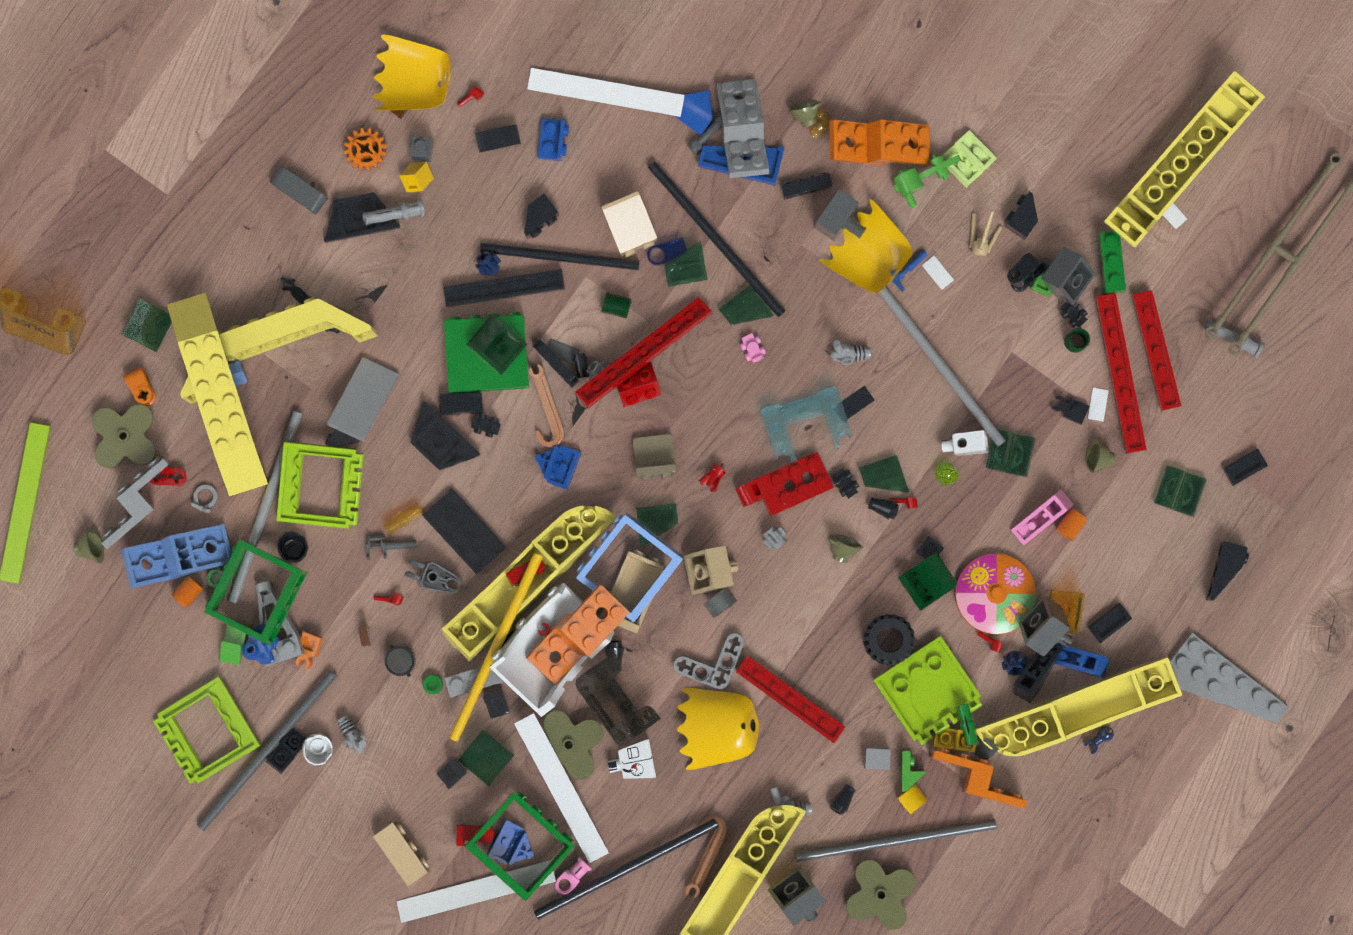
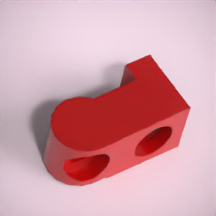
[456,825,494,846]

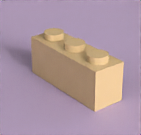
[373,822,429,886]

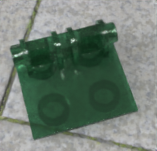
[121,299,172,352]

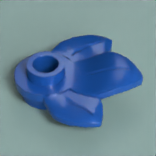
[242,624,279,664]

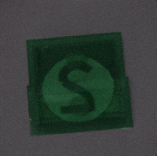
[986,430,1036,478]
[1154,466,1207,518]

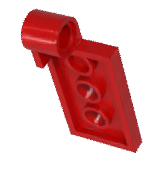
[735,452,834,517]

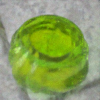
[935,463,958,486]

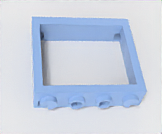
[576,512,684,622]

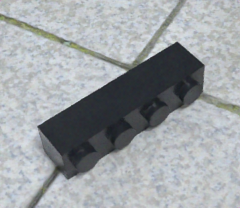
[781,172,832,200]

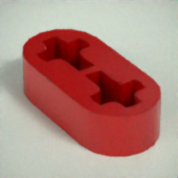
[150,467,187,487]

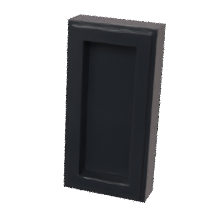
[1223,449,1268,486]
[1088,603,1132,644]

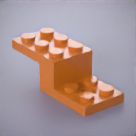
[829,120,930,166]
[526,584,629,686]
[930,747,1027,809]

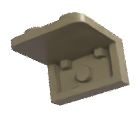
[633,434,677,481]

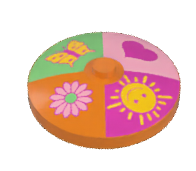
[955,554,1036,634]

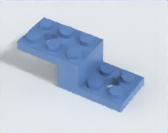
[121,524,232,589]

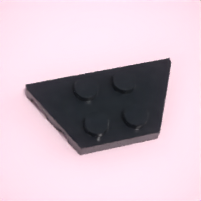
[324,192,401,243]
[410,401,481,471]

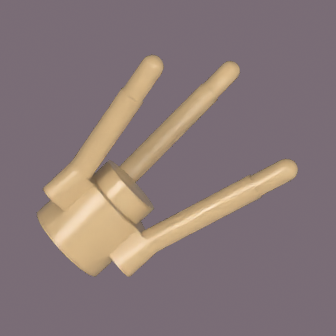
[969,210,1002,257]

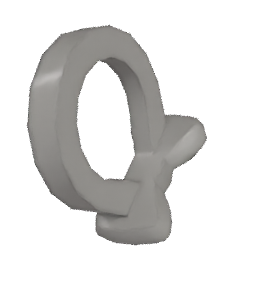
[191,485,218,513]

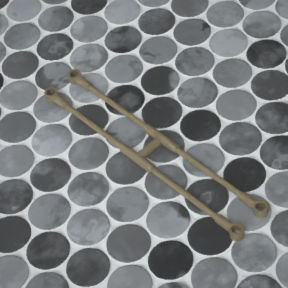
[1205,153,1353,355]

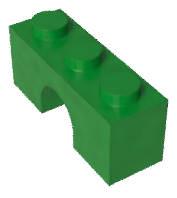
[1097,231,1126,295]

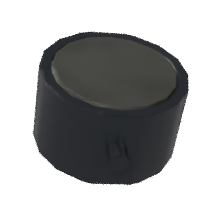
[385,645,416,677]

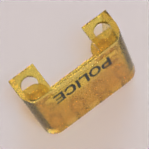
[0,286,87,355]

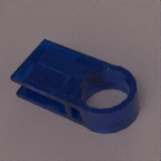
[647,237,688,266]

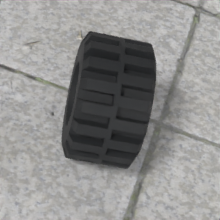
[863,614,915,665]

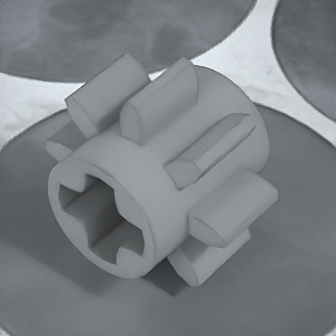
[587,359,609,380]
[763,526,787,550]

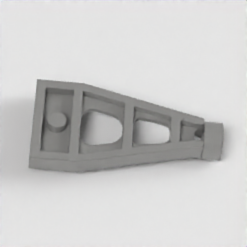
[255,581,305,667]

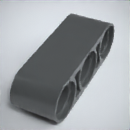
[270,166,328,215]

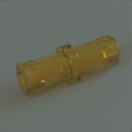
[383,503,423,536]

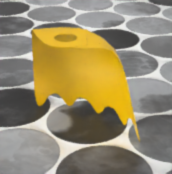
[373,35,451,110]
[819,199,913,293]
[677,688,759,770]

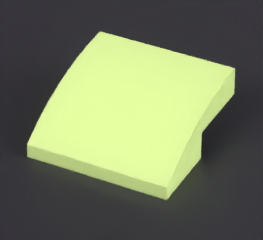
[942,130,997,188]

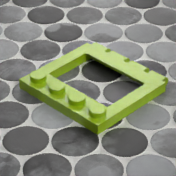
[277,441,364,529]
[153,676,261,784]

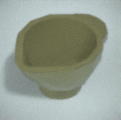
[789,100,822,127]
[1086,437,1115,473]
[74,530,104,563]
[828,534,863,563]

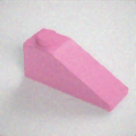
[1011,489,1074,545]

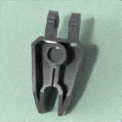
[404,559,462,593]

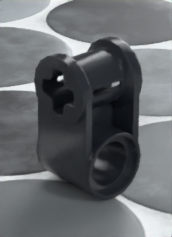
[1007,253,1045,292]

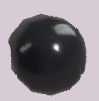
[277,531,308,564]

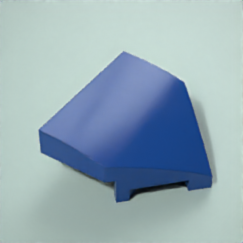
[675,90,714,135]
[535,445,582,490]
[486,818,534,865]

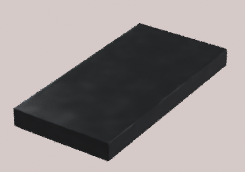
[422,489,506,575]

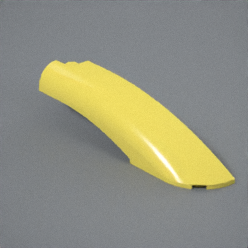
[442,506,618,661]
[976,656,1182,756]
[679,805,806,935]

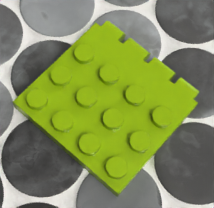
[873,636,982,746]

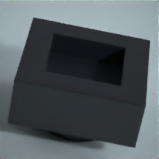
[916,536,944,559]

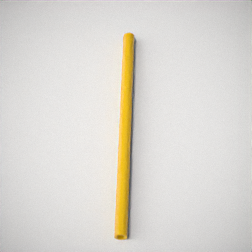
[449,553,543,742]

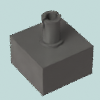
[815,189,867,241]
[1041,247,1096,306]
[1018,596,1073,657]
[768,866,826,926]

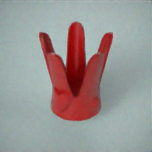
[698,463,726,492]

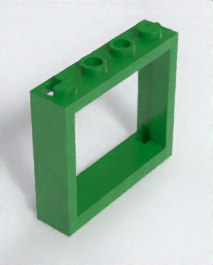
[204,540,308,645]
[464,791,575,902]

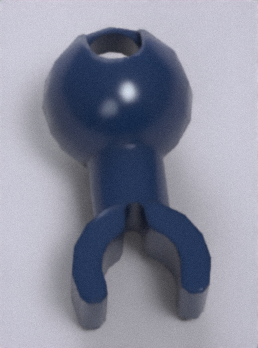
[1084,726,1114,754]

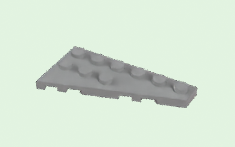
[1170,633,1289,723]

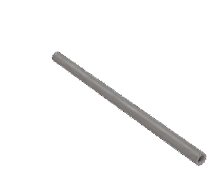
[878,286,1006,447]
[228,411,302,604]

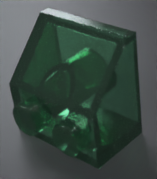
[466,314,527,375]
[458,730,515,786]

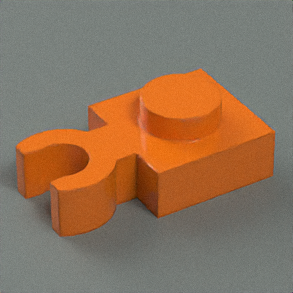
[296,631,324,669]

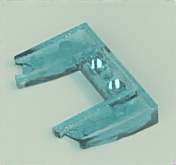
[760,386,852,462]

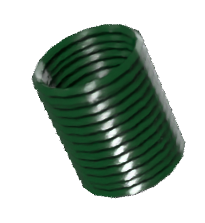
[601,292,631,319]
[1064,328,1090,353]

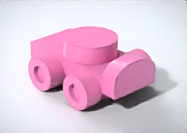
[740,333,766,364]

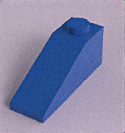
[1055,644,1110,679]

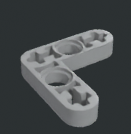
[673,633,744,689]

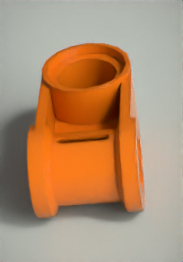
[123,366,156,406]

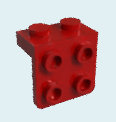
[611,361,661,407]

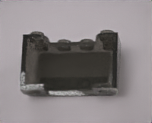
[575,653,661,745]

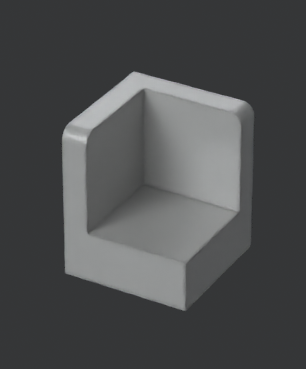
[864,748,891,770]

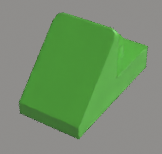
[220,625,249,665]
[901,751,927,792]

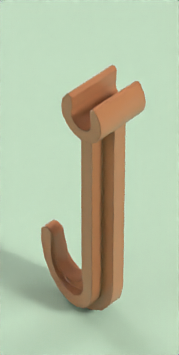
[529,364,564,447]
[686,815,727,899]

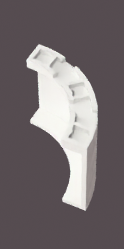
[489,583,615,717]

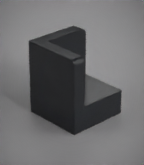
[483,690,510,719]
[437,758,468,789]

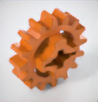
[344,128,387,172]

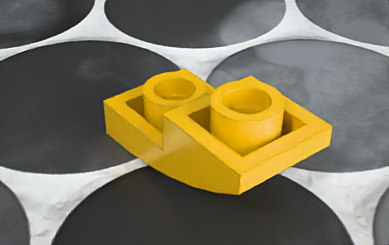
[932,729,977,753]

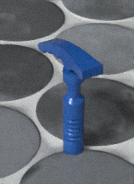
[885,250,928,292]

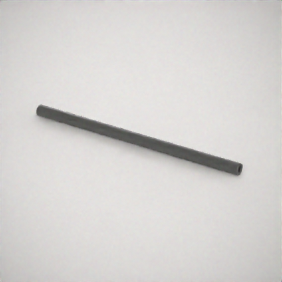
[197,670,337,831]
[795,819,996,862]

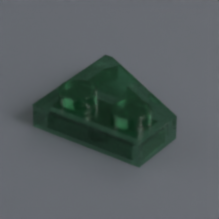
[665,241,708,287]
[719,285,774,326]
[858,455,909,493]
[636,503,678,547]

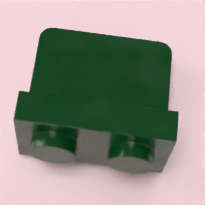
[898,553,958,611]

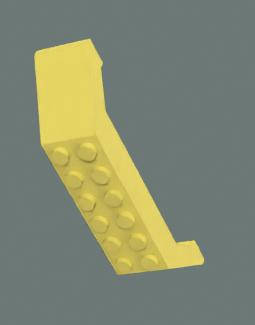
[1104,71,1265,248]
[167,293,268,496]
[180,297,378,404]

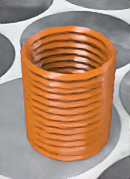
[1056,508,1088,541]
[171,575,204,608]

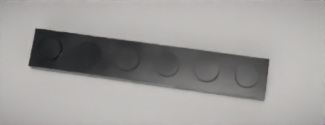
[443,269,565,308]

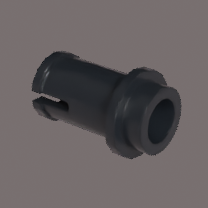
[572,353,589,379]

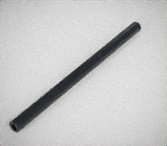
[480,243,640,270]

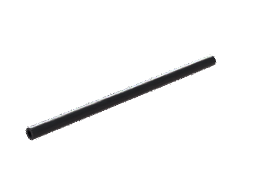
[648,162,785,317]
[534,818,719,920]

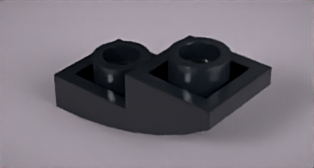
[475,124,521,153]
[439,392,483,416]
[266,728,306,774]

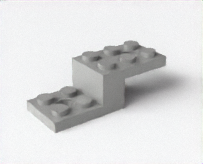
[716,79,769,178]
[102,456,169,549]

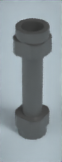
[688,113,722,154]

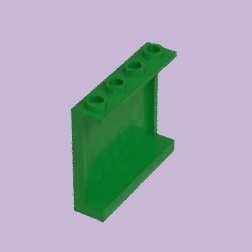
[444,312,530,394]

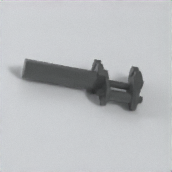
[366,533,417,560]

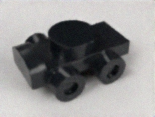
[1059,301,1088,328]
[471,413,501,438]
[832,469,860,499]

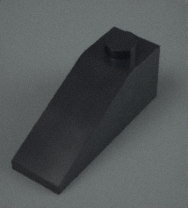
[1206,541,1249,601]
[1013,643,1063,704]

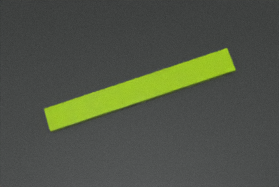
[0,422,51,584]

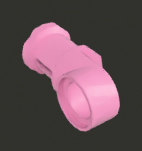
[555,857,592,894]

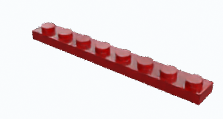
[1095,293,1147,454]
[575,297,712,409]

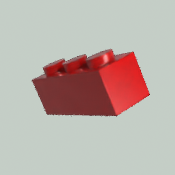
[506,560,545,587]

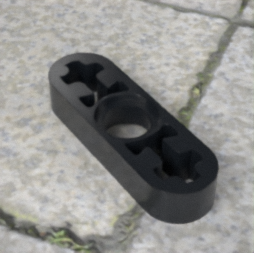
[533,339,579,388]

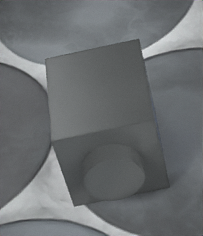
[409,136,434,163]

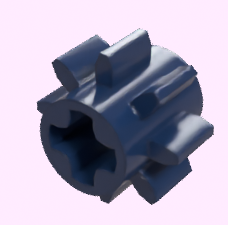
[475,251,501,276]
[1002,651,1027,676]

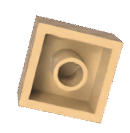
[684,546,738,595]

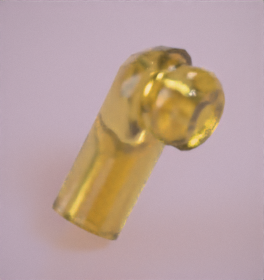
[810,109,830,139]

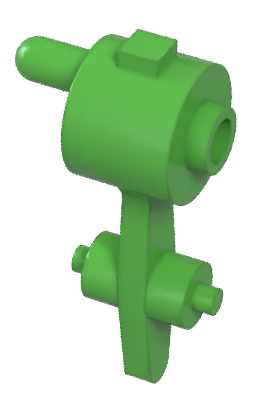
[893,154,961,208]

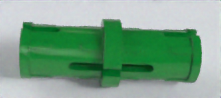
[956,704,979,746]

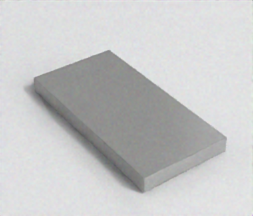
[327,357,399,442]

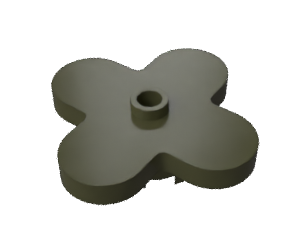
[92,404,156,468]
[543,711,603,780]
[846,860,916,930]

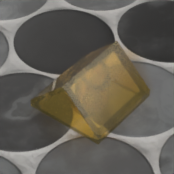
[1050,590,1085,634]

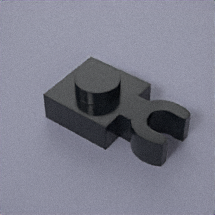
[1051,396,1090,425]

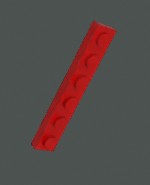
[1132,290,1182,411]
[736,656,846,743]

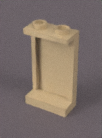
[600,549,666,634]

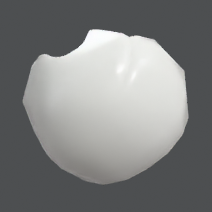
[302,733,333,766]

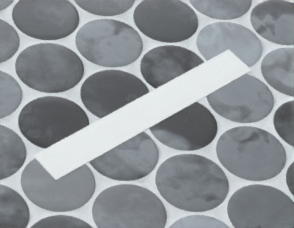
[527,68,684,117]
[514,713,609,863]
[396,860,556,923]

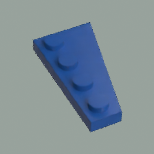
[698,146,785,186]

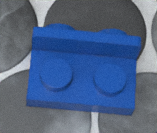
[538,119,569,161]

